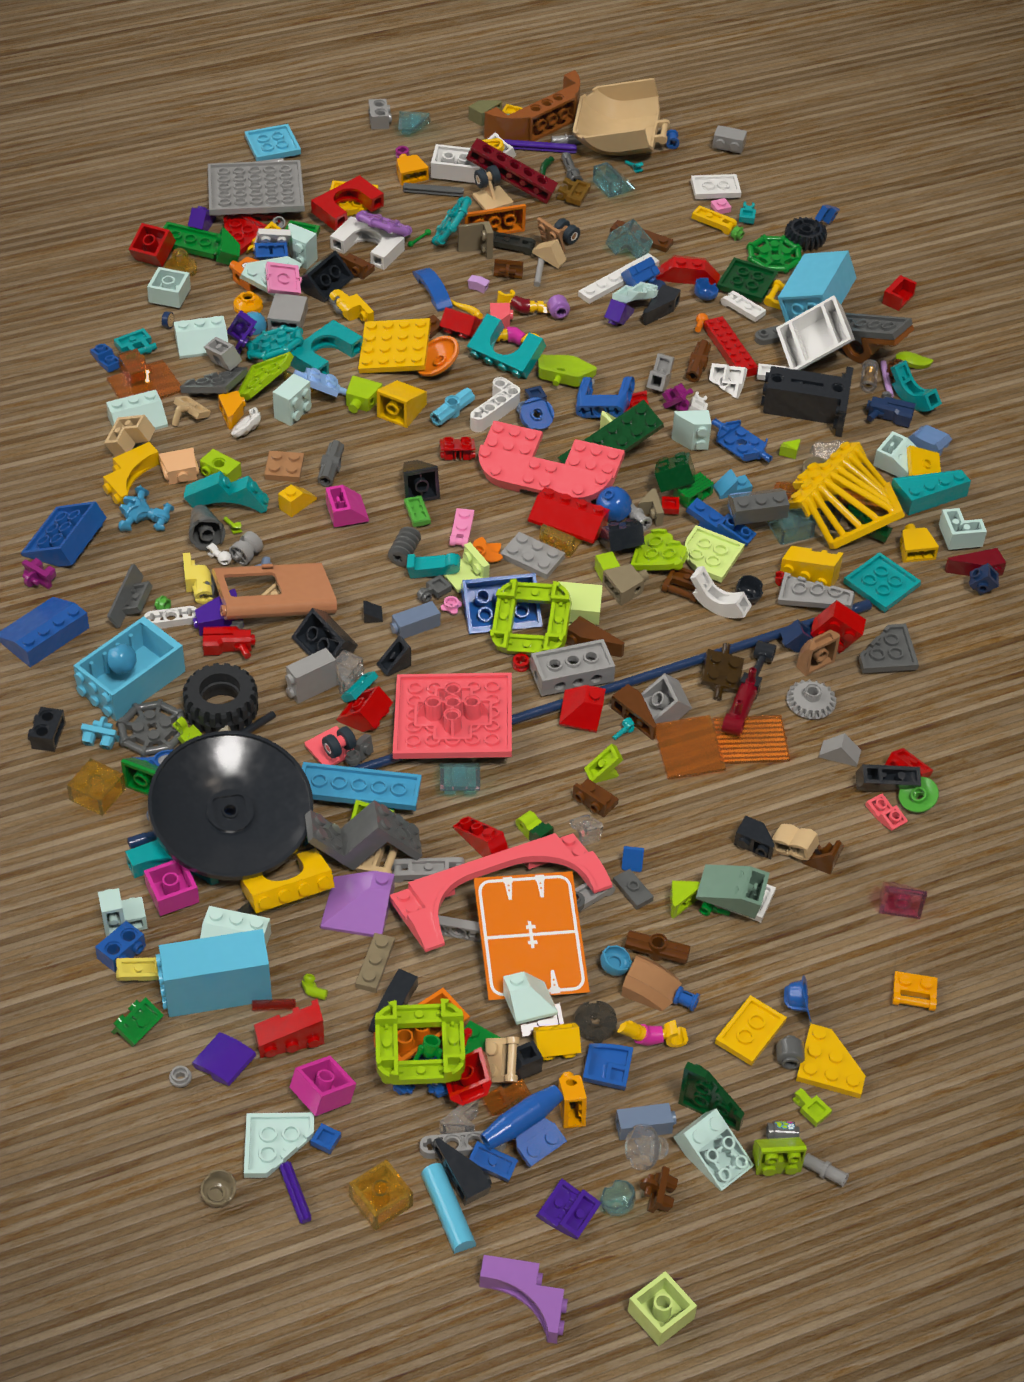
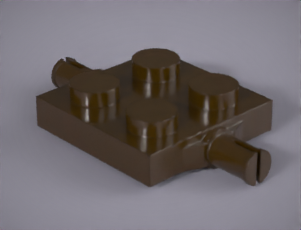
[701,643,744,701]

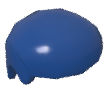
[694,278,719,301]

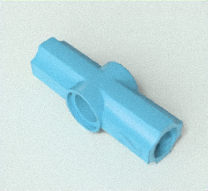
[430,387,475,426]

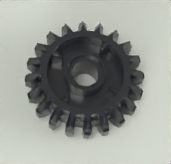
[784,217,827,251]

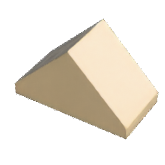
[532,239,566,269]

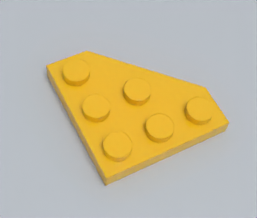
[796,1024,866,1099]

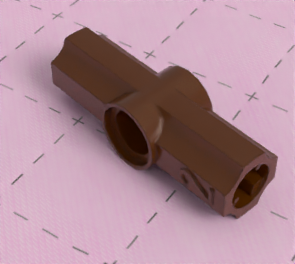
[686,339,711,383]
[625,930,691,964]

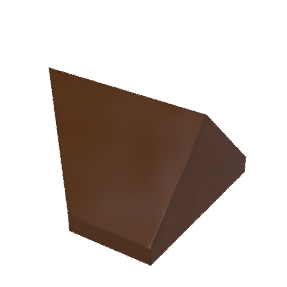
[801,840,844,875]

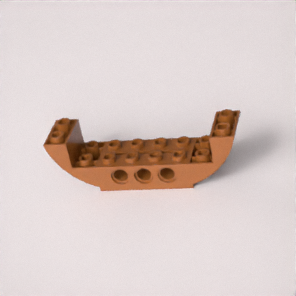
[484,70,580,141]

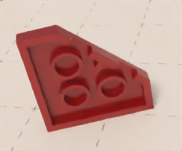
[223,214,267,255]

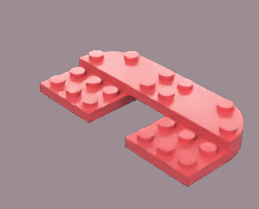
[479,421,625,503]

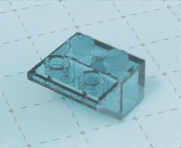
[593,162,635,198]

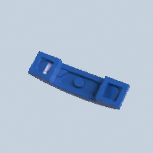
[413,268,453,312]

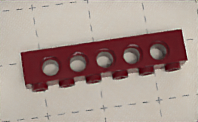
[466,138,558,204]

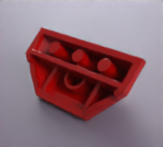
[656,255,720,287]

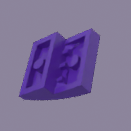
[192,1032,256,1086]
[536,1179,601,1239]

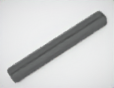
[403,183,464,197]

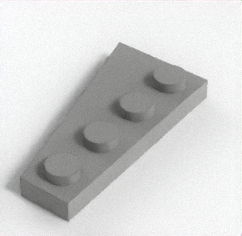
[778,572,855,610]

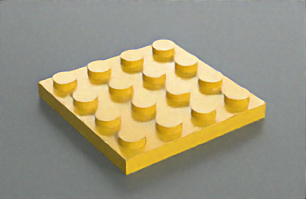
[358,318,431,373]

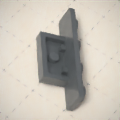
[107,564,153,628]

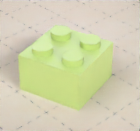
[628,1271,697,1346]

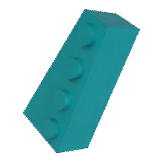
[891,470,971,516]

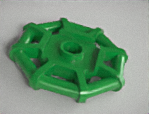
[746,234,802,274]

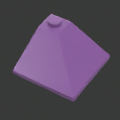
[320,871,395,937]

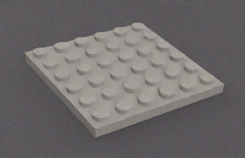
[208,160,305,216]

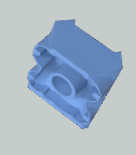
[908,425,952,456]

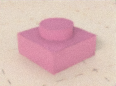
[711,198,731,214]

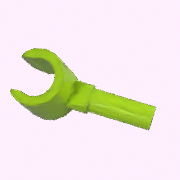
[223,517,242,534]

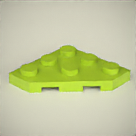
[238,352,294,401]

